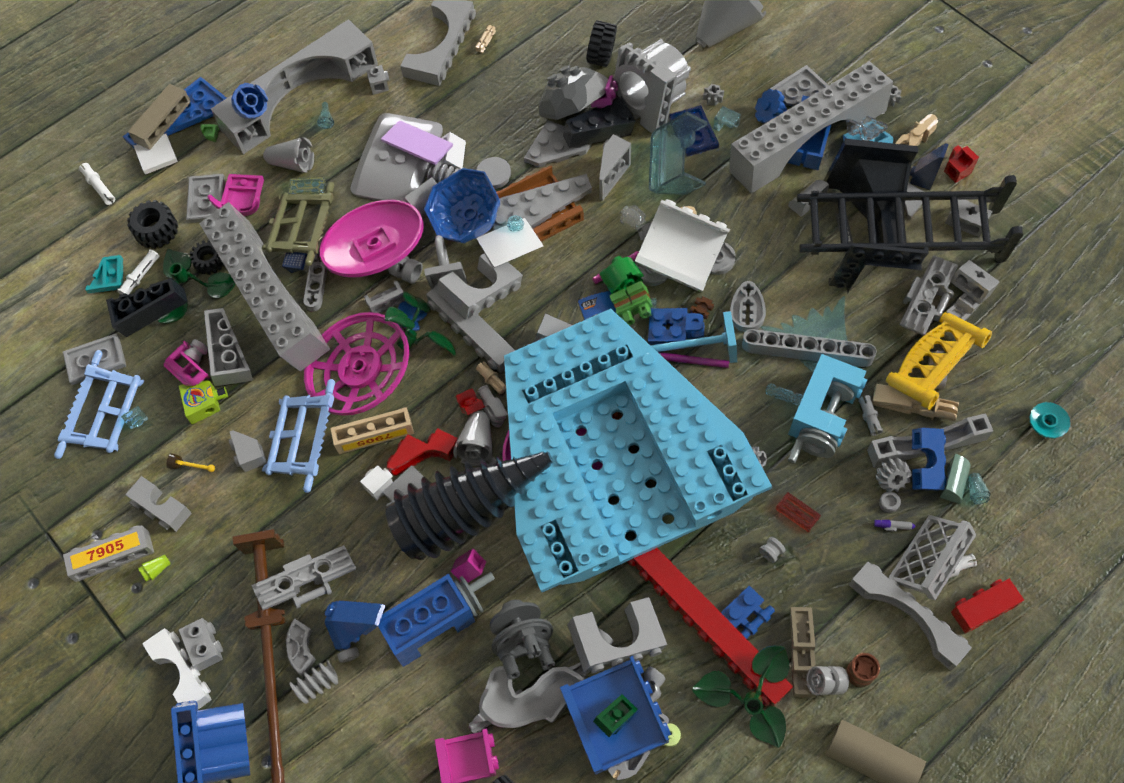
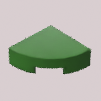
[201,124,219,142]

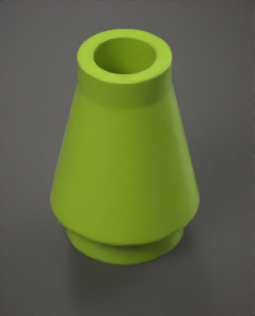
[138,554,171,582]

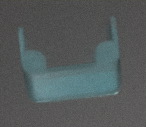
[649,112,707,195]

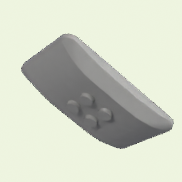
[350,113,443,202]

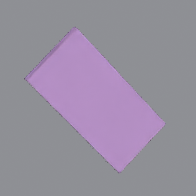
[381,120,453,165]

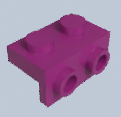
[591,75,618,108]

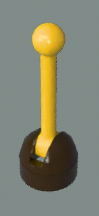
[166,453,215,472]

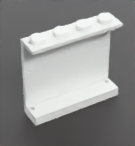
[635,199,730,292]

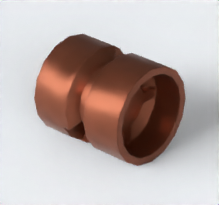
[846,653,880,688]

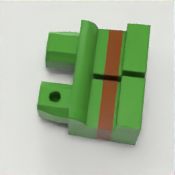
[609,281,653,326]

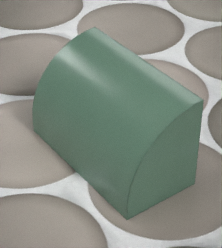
[940,454,971,504]

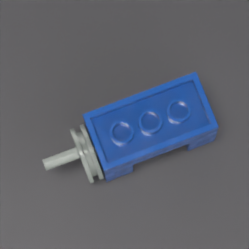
[378,572,495,667]

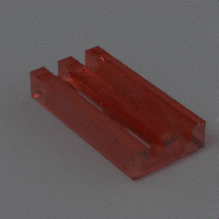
[775,492,821,532]

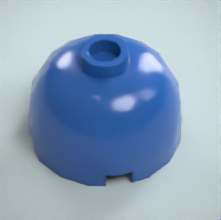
[231,83,268,119]

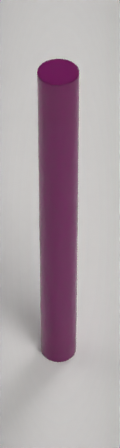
[658,352,729,368]

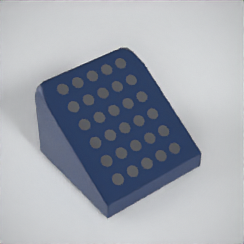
[282,252,307,273]

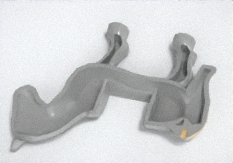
[473,628,669,780]

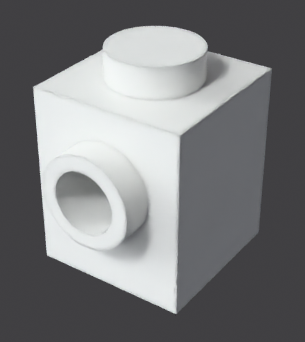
[360,465,393,501]

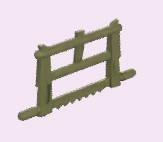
[262,182,334,266]

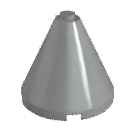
[696,0,766,48]

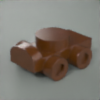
[690,296,714,321]

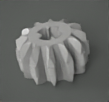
[875,458,912,492]

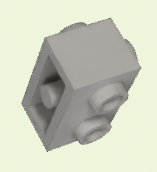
[179,618,223,671]

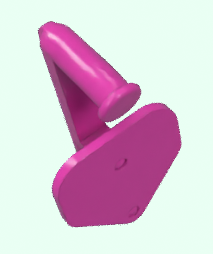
[164,341,210,386]

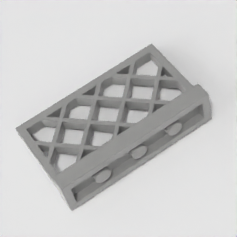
[888,515,976,600]

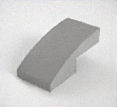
[946,293,982,321]

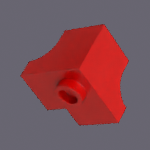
[944,145,979,183]

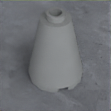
[263,137,314,173]
[453,410,493,466]

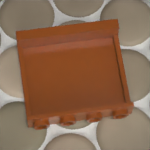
[496,165,584,242]

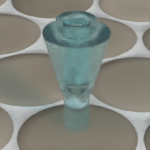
[317,102,334,129]

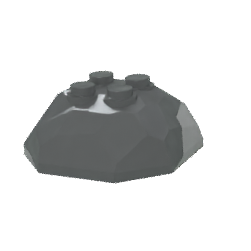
[539,65,608,120]

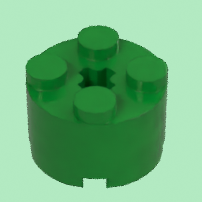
[599,256,644,294]

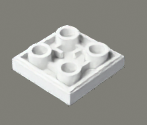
[134,134,178,174]

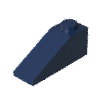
[910,143,949,190]

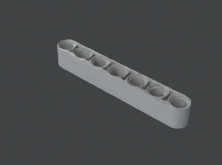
[742,329,877,367]

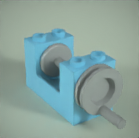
[788,354,867,463]

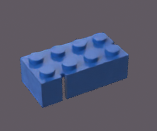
[787,95,831,170]

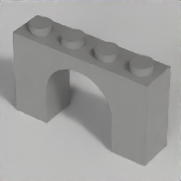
[437,253,523,319]
[567,597,667,673]

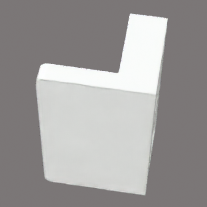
[439,132,466,169]

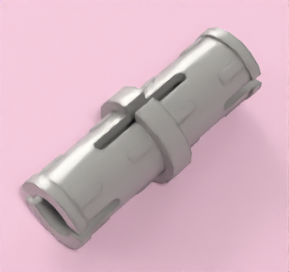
[858,395,883,436]

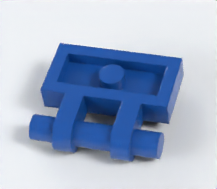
[721,586,775,639]

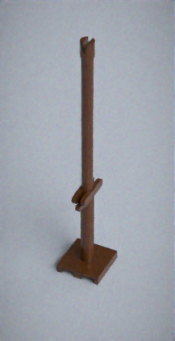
[232,529,285,783]

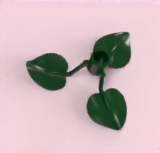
[158,249,236,323]
[385,292,456,356]
[692,645,790,748]

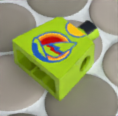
[179,381,228,424]

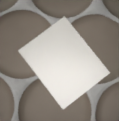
[476,218,543,267]

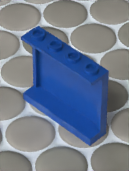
[560,656,671,775]

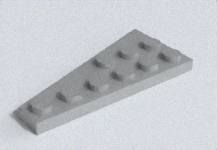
[493,174,592,230]

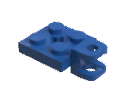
[648,308,705,345]

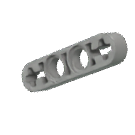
[303,247,328,312]

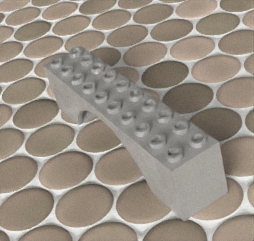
[211,19,378,155]
[729,61,893,193]
[199,202,330,371]

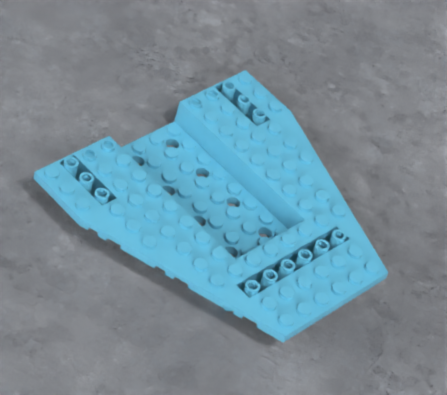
[504,309,772,592]

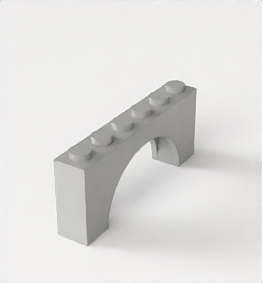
[400,0,476,86]

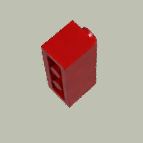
[951,578,1024,634]

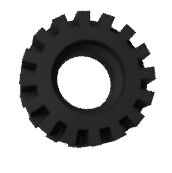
[189,240,224,275]

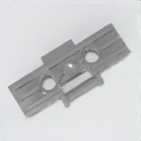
[900,255,958,336]
[251,545,356,610]

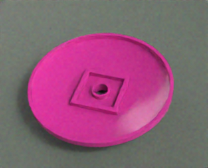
[320,200,423,277]

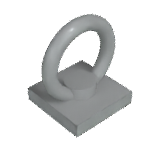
[424,235,467,290]

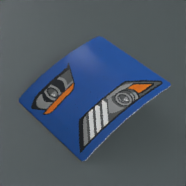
[578,291,616,320]

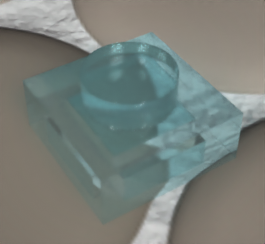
[121,406,148,429]

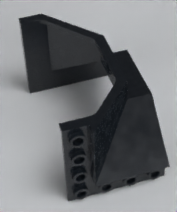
[823,139,929,294]

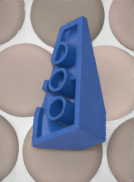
[325,601,385,651]

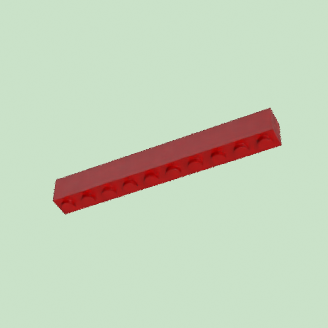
[627,548,793,706]

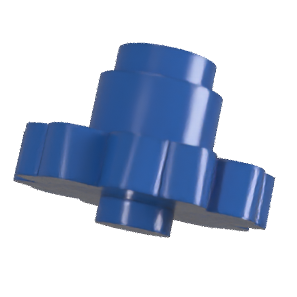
[755,89,787,124]

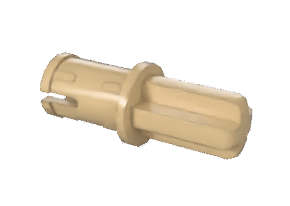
[476,362,506,394]

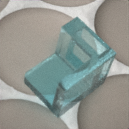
[713,106,741,131]

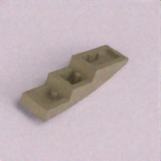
[790,607,816,698]

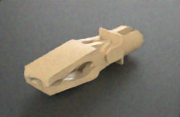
[895,114,938,146]
[872,384,959,421]

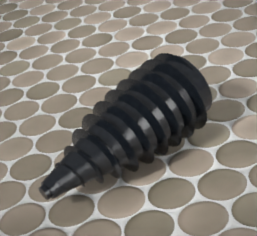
[386,451,553,560]

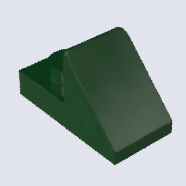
[593,694,638,737]

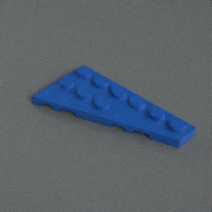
[123,77,226,149]

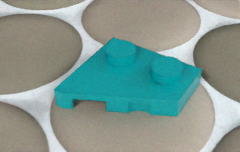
[85,255,123,294]

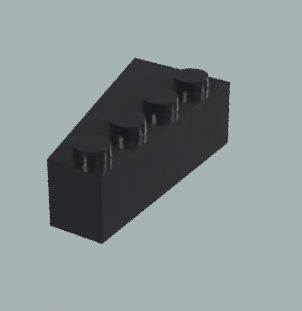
[563,96,635,148]
[106,278,188,337]

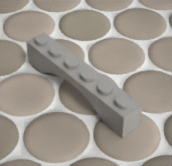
[867,413,993,468]
[849,562,972,671]

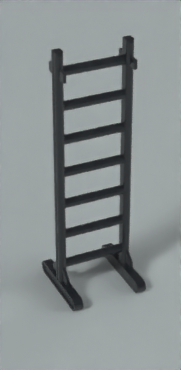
[797,175,1023,263]

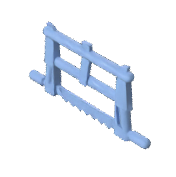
[54,350,144,459]
[262,379,335,493]

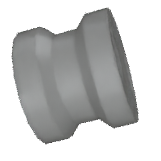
[759,537,785,563]

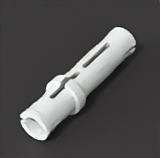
[79,163,115,205]
[117,250,160,295]

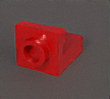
[456,388,485,415]

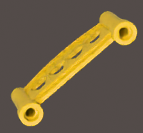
[886,312,992,410]

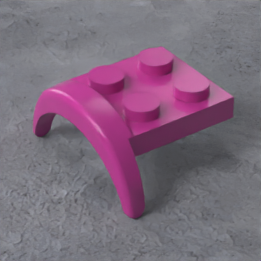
[207,174,264,216]

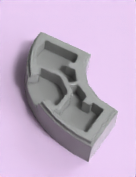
[286,618,316,677]

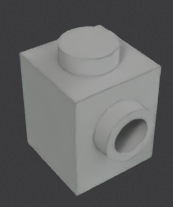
[366,65,390,95]

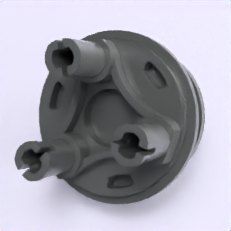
[489,600,555,680]

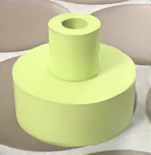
[664,723,681,747]

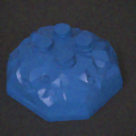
[424,168,500,243]

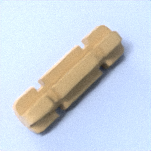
[475,25,496,53]

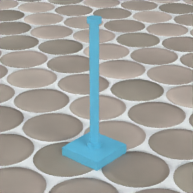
[650,311,737,363]

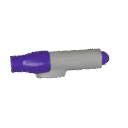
[874,519,915,531]

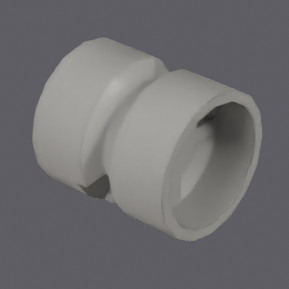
[388,256,423,284]
[806,666,849,695]

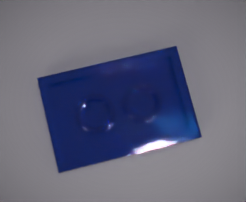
[669,105,719,157]

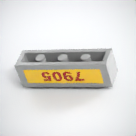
[63,525,154,582]

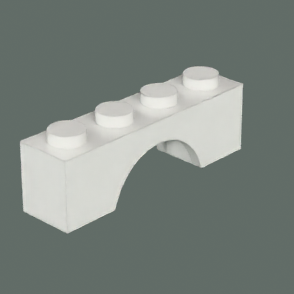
[142,628,212,709]

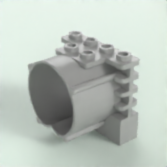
[614,39,691,135]

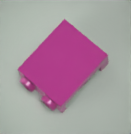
[435,728,499,783]

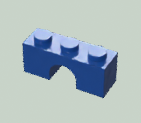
[912,428,946,491]

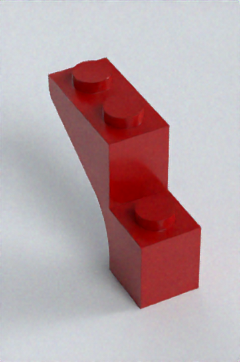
[387,428,458,476]

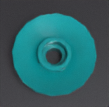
[1029,402,1070,439]

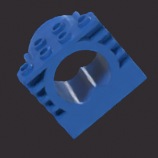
[171,700,250,783]

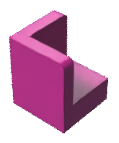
[450,548,486,583]

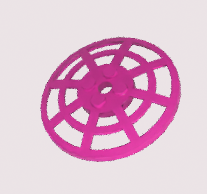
[304,312,409,416]

